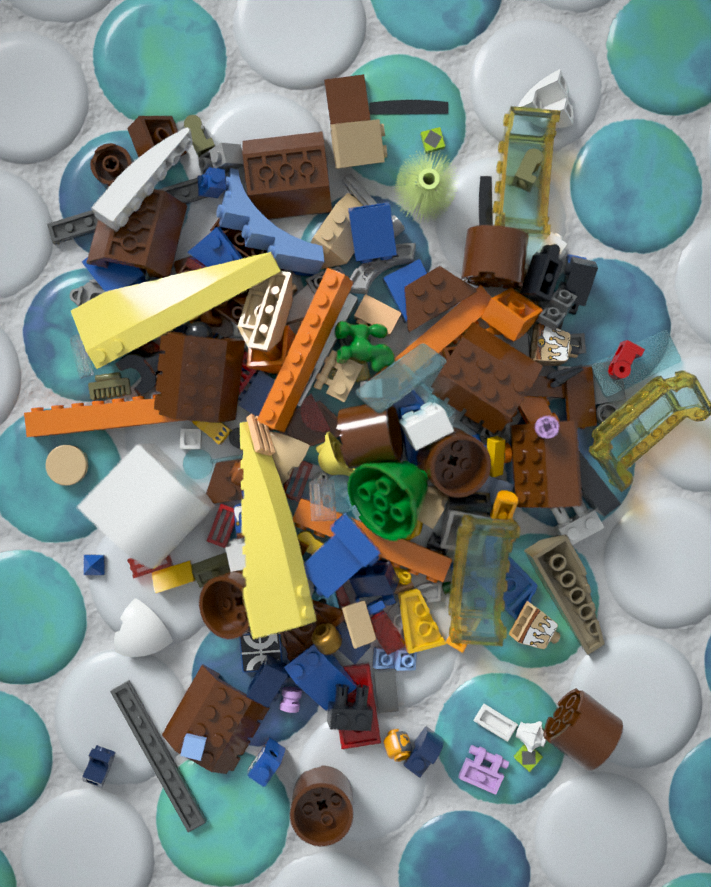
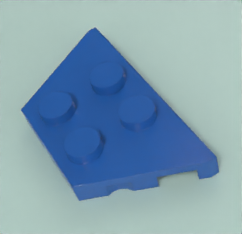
[468,556,538,620]

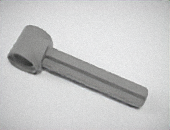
[342,174,405,238]

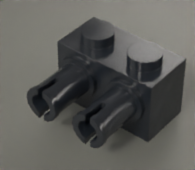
[327,684,373,731]

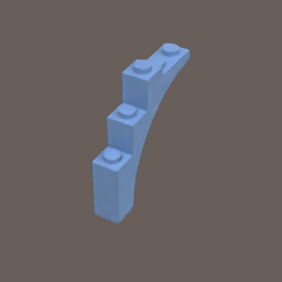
[216,168,324,274]

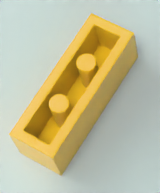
[487,436,505,477]

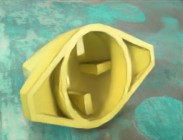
[316,431,355,476]

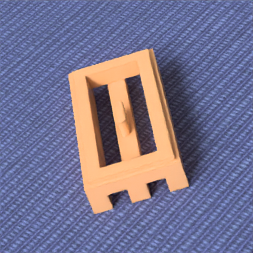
[246,414,275,456]

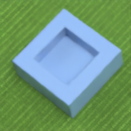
[180,733,207,761]

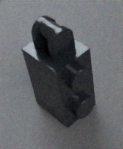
[520,244,563,301]
[558,256,598,315]

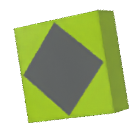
[420,127,445,154]
[514,744,543,772]

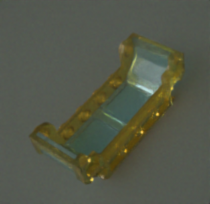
[493,106,561,239]
[589,370,711,492]
[448,515,520,646]

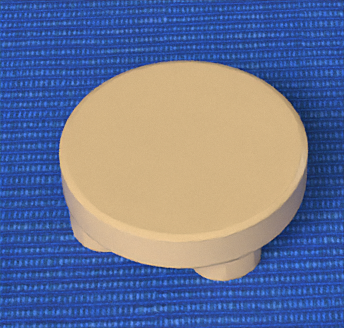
[46,445,88,486]

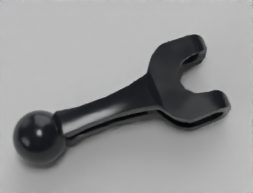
[115,321,213,396]

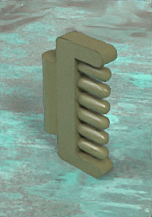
[88,372,132,400]

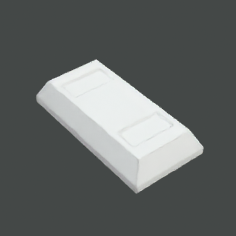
[473,704,518,742]

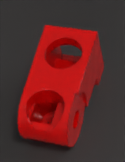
[608,340,645,380]

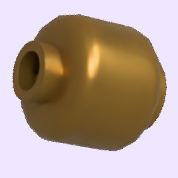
[312,623,342,655]

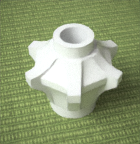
[516,721,547,753]

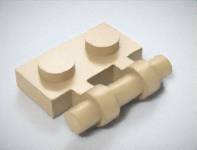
[313,350,363,403]

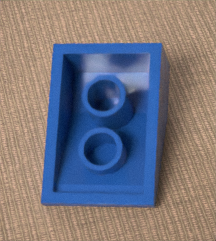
[284,644,356,711]

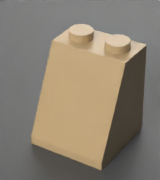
[330,119,387,169]

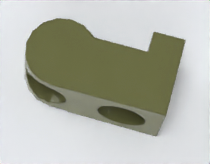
[184,115,215,157]
[512,148,543,193]

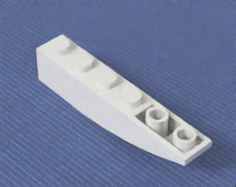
[92,127,192,232]
[297,293,358,407]

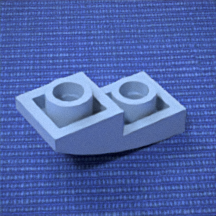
[372,647,417,671]

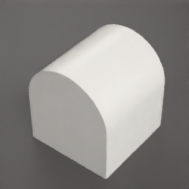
[77,444,214,569]

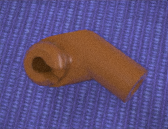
[198,310,221,326]

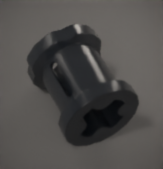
[426,532,449,556]

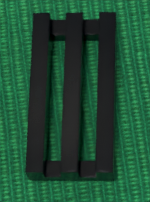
[448,492,491,512]

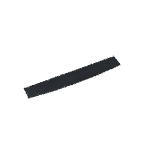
[369,100,448,115]
[479,176,493,225]

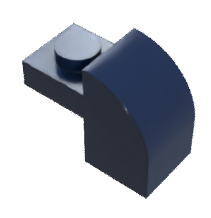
[403,726,444,778]
[82,745,116,788]

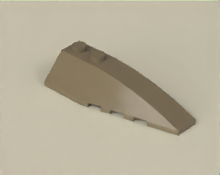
[524,534,605,655]

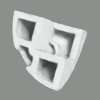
[518,70,574,128]
[114,598,173,657]

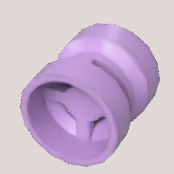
[535,416,559,438]
[279,686,302,713]

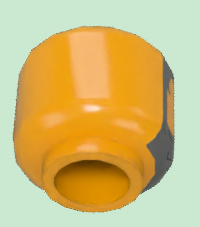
[383,729,413,762]

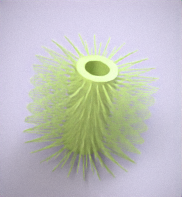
[394,150,460,223]

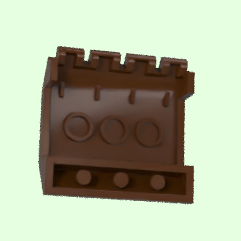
[431,322,543,433]
[154,331,245,423]
[510,421,582,508]
[162,664,270,774]

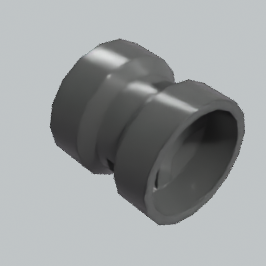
[596,404,619,424]

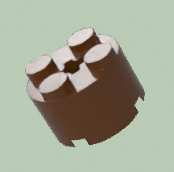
[90,143,134,189]

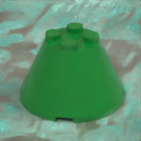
[348,461,428,541]

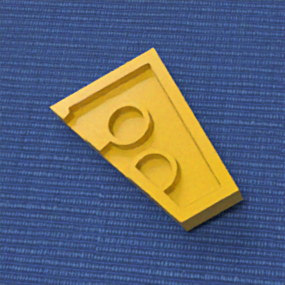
[398,589,446,654]

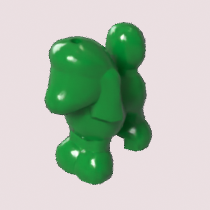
[334,321,395,372]

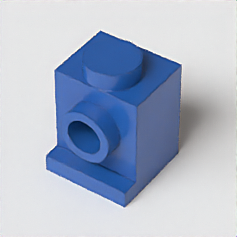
[197,167,226,198]

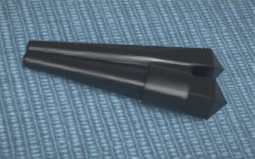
[547,365,583,388]

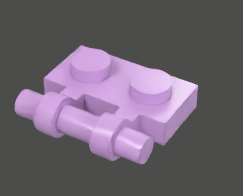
[458,745,509,795]

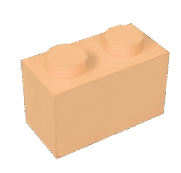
[354,294,401,337]

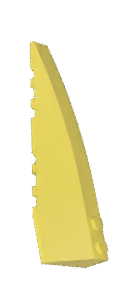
[71,252,281,369]
[240,422,316,639]

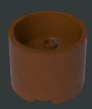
[461,225,529,289]
[337,400,403,469]
[416,427,491,497]
[199,570,251,639]
[543,688,623,771]
[290,766,353,846]

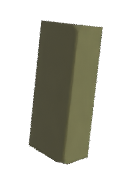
[192,552,231,588]

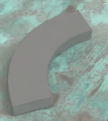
[349,243,416,294]
[381,581,442,642]

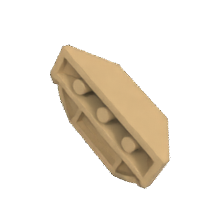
[311,193,363,270]
[238,271,292,351]

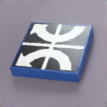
[239,631,283,673]

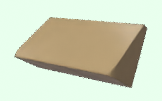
[342,601,376,648]

